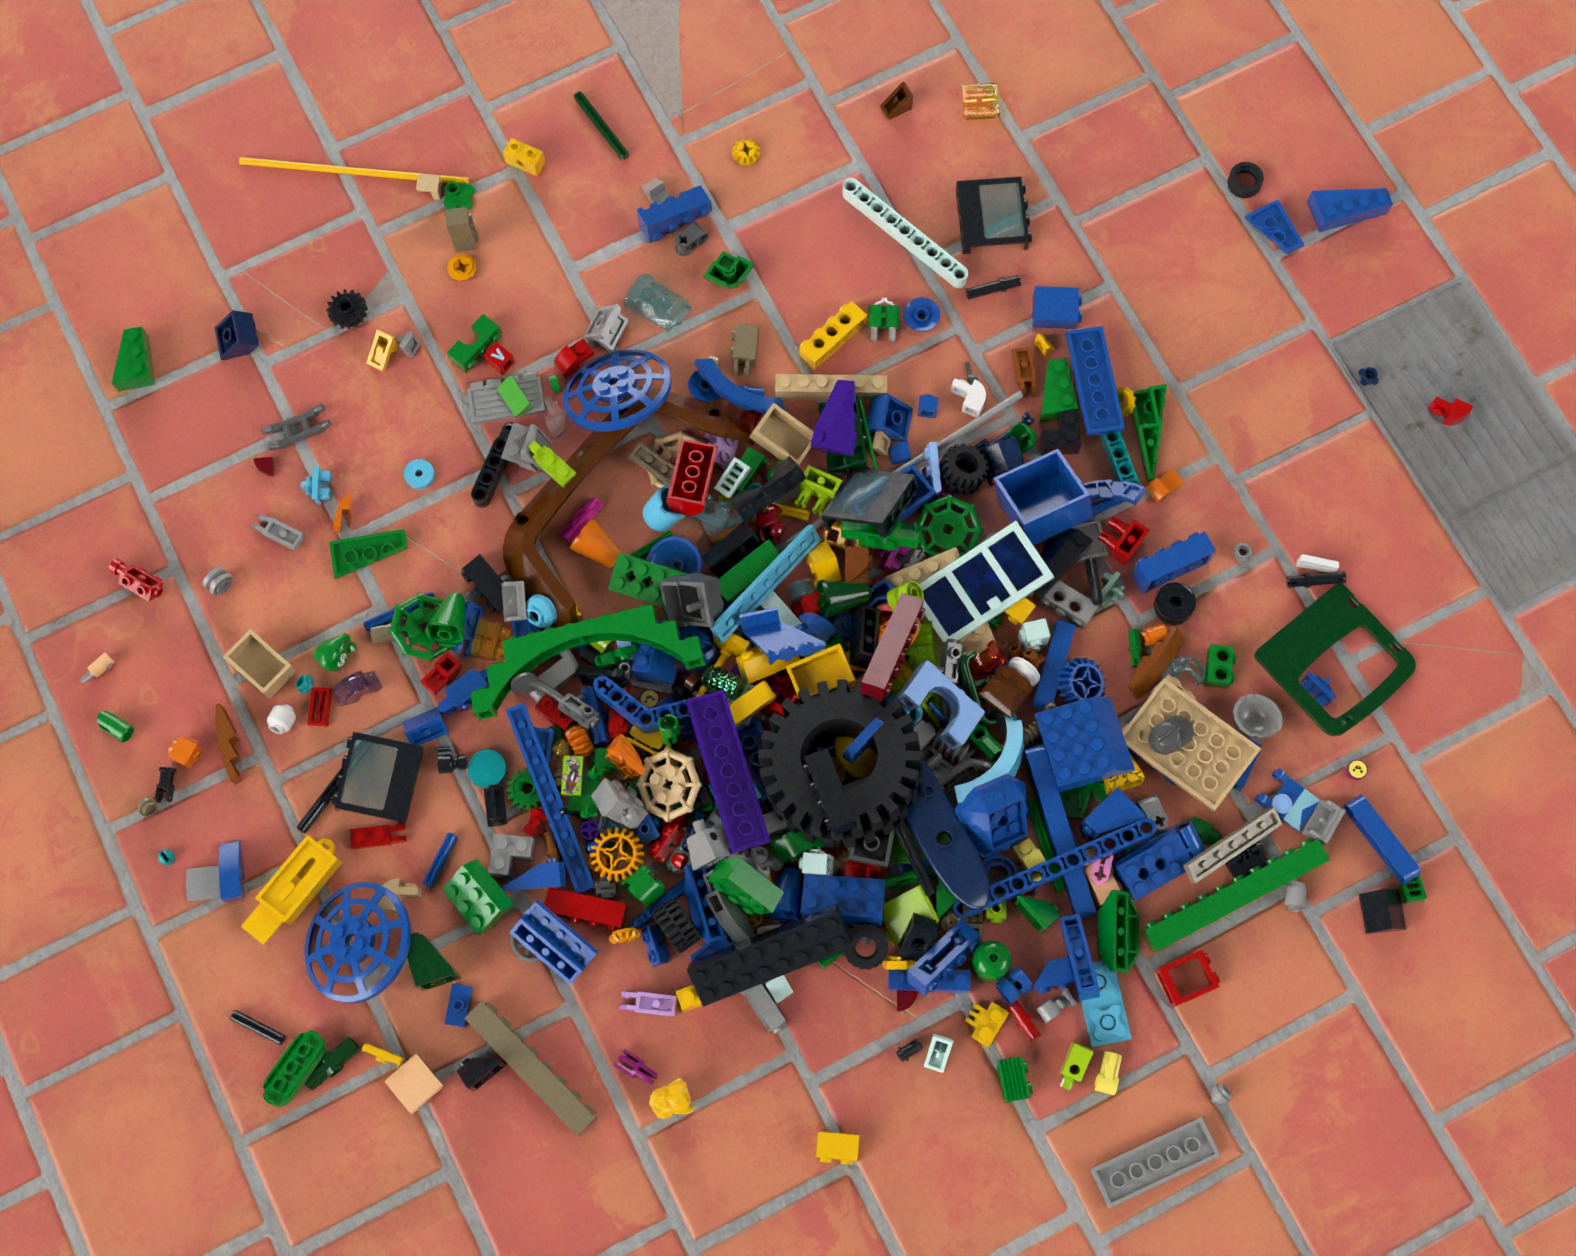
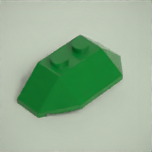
[1097,890,1139,973]

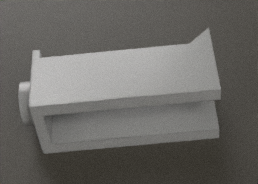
[740,984,786,1034]

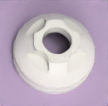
[1008,657,1040,687]

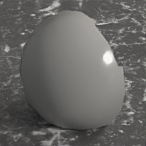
[1232,694,1283,741]

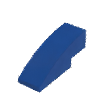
[219,841,245,902]

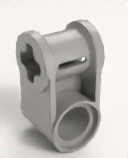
[1136,794,1169,835]

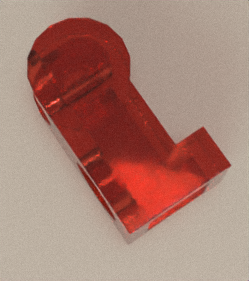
[969,640,1007,677]

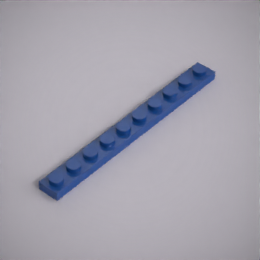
[505,703,595,894]

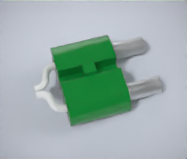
[867,298,900,342]

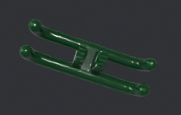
[959,650,998,726]

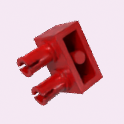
[1097,515,1150,566]

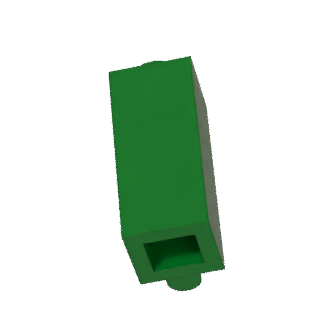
[725,447,770,496]

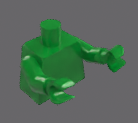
[567,765,605,819]

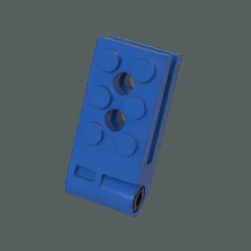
[1112,821,1206,901]

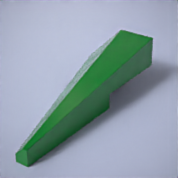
[1131,384,1167,482]

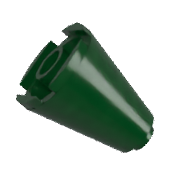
[816,580,872,618]

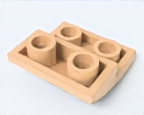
[385,1053,444,1114]

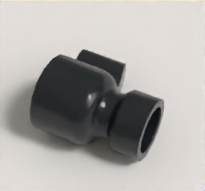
[437,746,467,774]

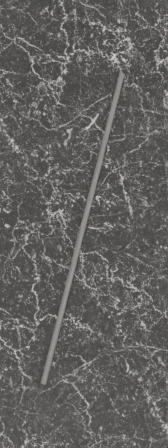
[660,391,1023,621]

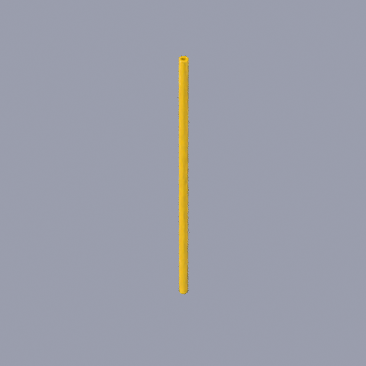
[239,157,469,184]

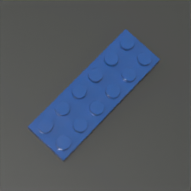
[1065,326,1125,436]

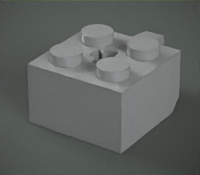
[591,778,648,829]

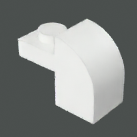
[950,379,986,418]

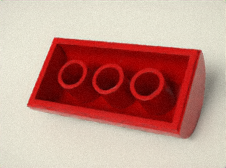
[666,438,718,515]

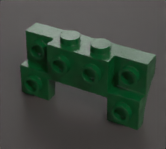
[818,395,868,473]

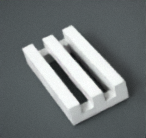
[1296,554,1339,573]

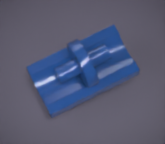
[1300,672,1336,707]

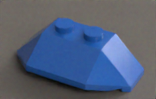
[684,865,728,944]

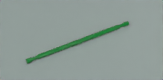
[857,396,880,479]

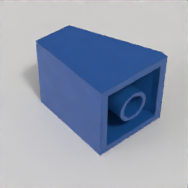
[1079,787,1146,841]

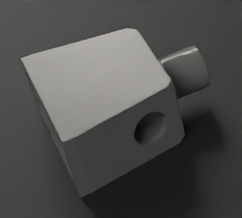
[687,819,731,871]

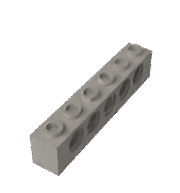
[987,545,1099,628]

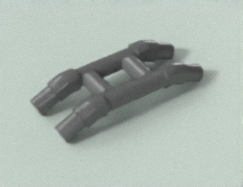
[261,403,332,451]

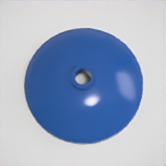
[647,537,703,584]

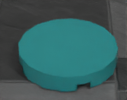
[467,749,507,788]

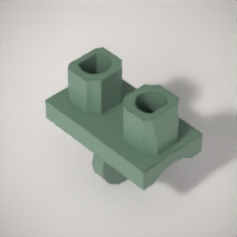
[1099,571,1125,609]

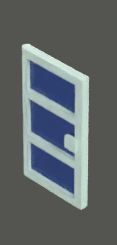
[919,521,1055,642]

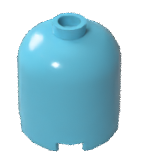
[642,485,686,532]

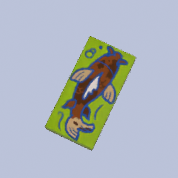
[561,756,584,796]

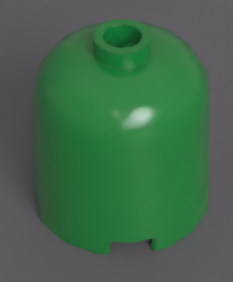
[970,940,1011,983]

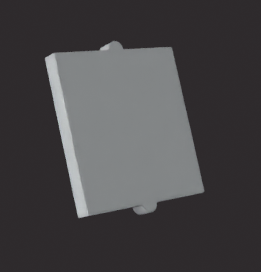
[185,866,221,902]

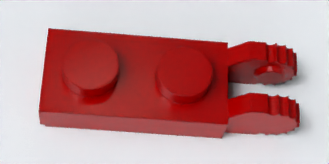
[350,824,406,850]

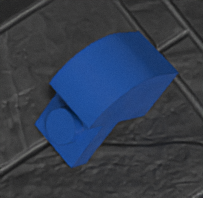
[794,612,837,642]

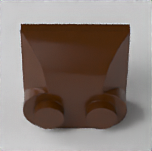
[978,666,1033,718]

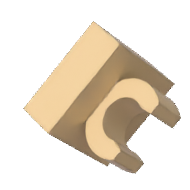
[867,431,891,456]

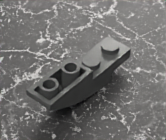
[703,870,755,943]

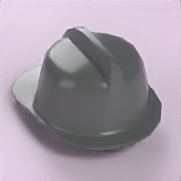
[1148,716,1194,755]

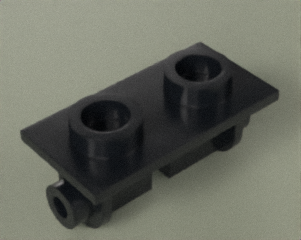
[484,785,508,827]

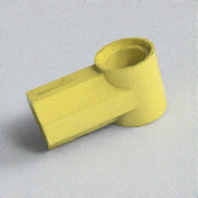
[1094,1051,1122,1096]

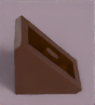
[880,82,913,120]

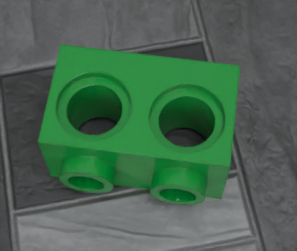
[1204,644,1236,689]

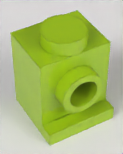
[985,894,1007,924]

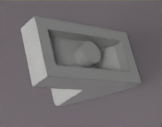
[641,178,670,204]

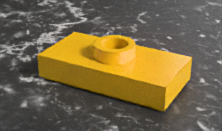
[362,1043,405,1066]

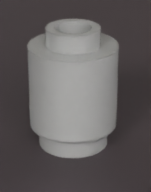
[1284,881,1307,912]

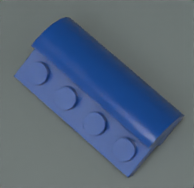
[509,899,599,985]

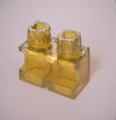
[470,618,513,661]

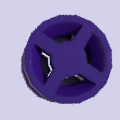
[580,820,601,842]

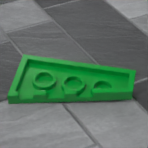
[329,529,408,579]

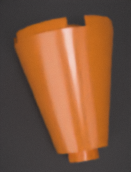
[569,519,622,569]

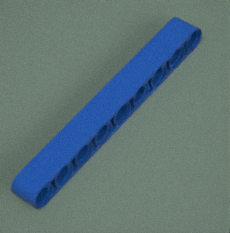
[1024,744,1096,919]

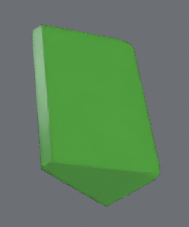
[497,375,532,418]

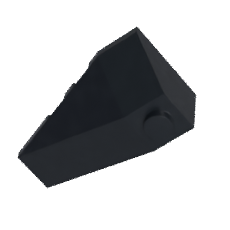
[1028,528,1093,599]

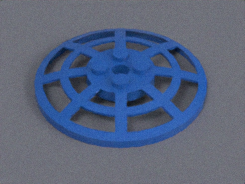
[563,350,672,432]
[304,882,411,1003]

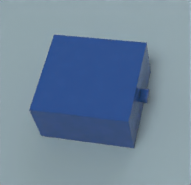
[993,449,1092,545]

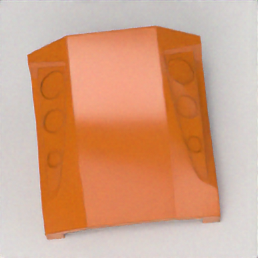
[605,734,645,779]

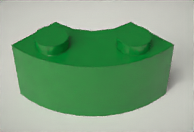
[771,830,825,864]

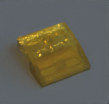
[961,83,1000,120]

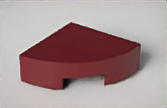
[253,457,274,476]
[897,991,917,1012]

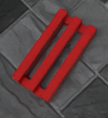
[307,687,332,727]

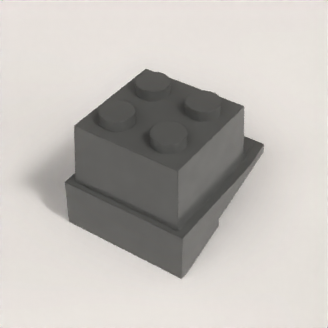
[660,572,724,627]

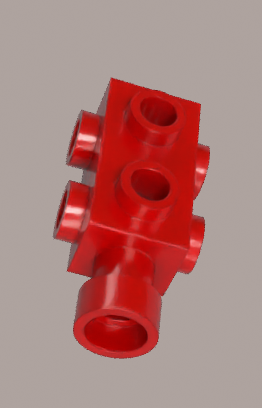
[108,558,164,602]

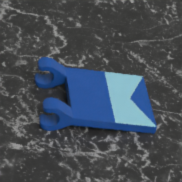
[1255,769,1320,832]

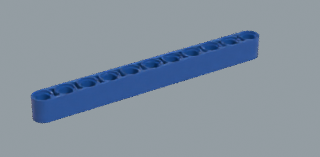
[953,818,1156,920]

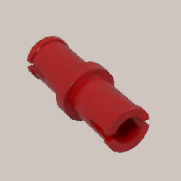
[1007,1000,1042,1042]

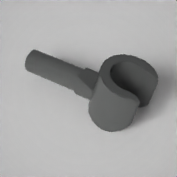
[965,361,978,385]

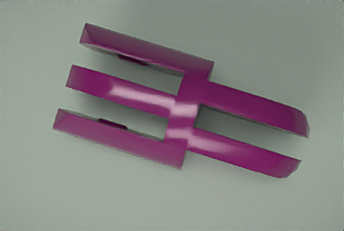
[613,1048,658,1085]

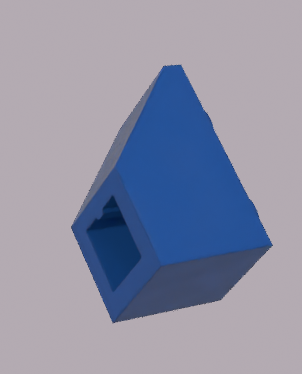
[1032,957,1074,994]

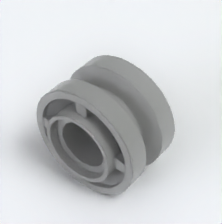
[202,566,234,596]

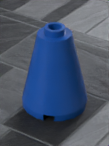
[767,866,803,924]

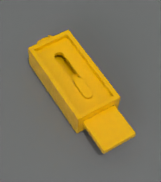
[241,835,343,945]

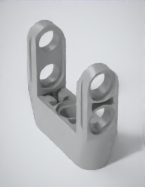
[503,627,580,703]

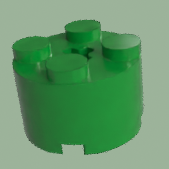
[619,865,666,910]

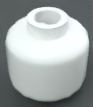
[267,704,296,734]

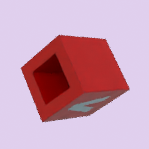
[484,342,515,375]

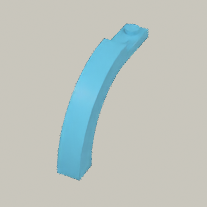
[954,712,1025,805]

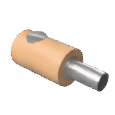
[80,652,115,684]

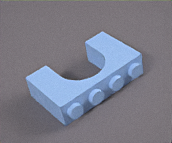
[895,660,985,751]

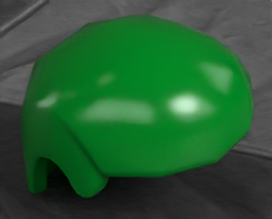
[1009,423,1036,454]

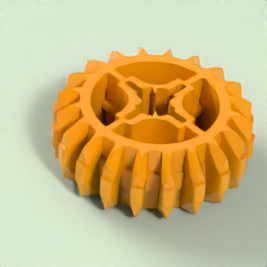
[590,827,644,882]

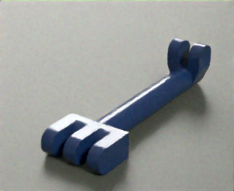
[975,412,1035,450]

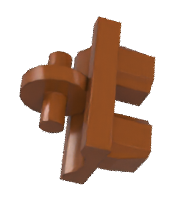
[1008,643,1046,669]

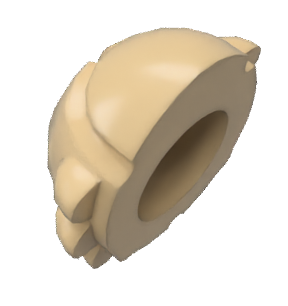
[940,912,962,932]

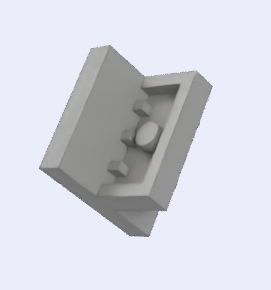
[583,304,629,351]

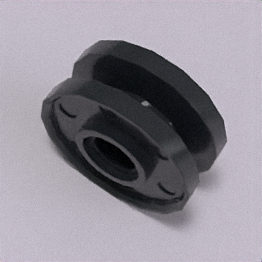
[1153,582,1196,625]

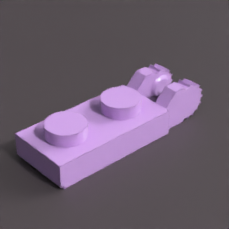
[619,991,678,1017]

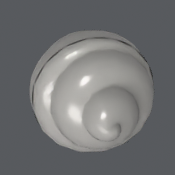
[1211,1083,1233,1104]

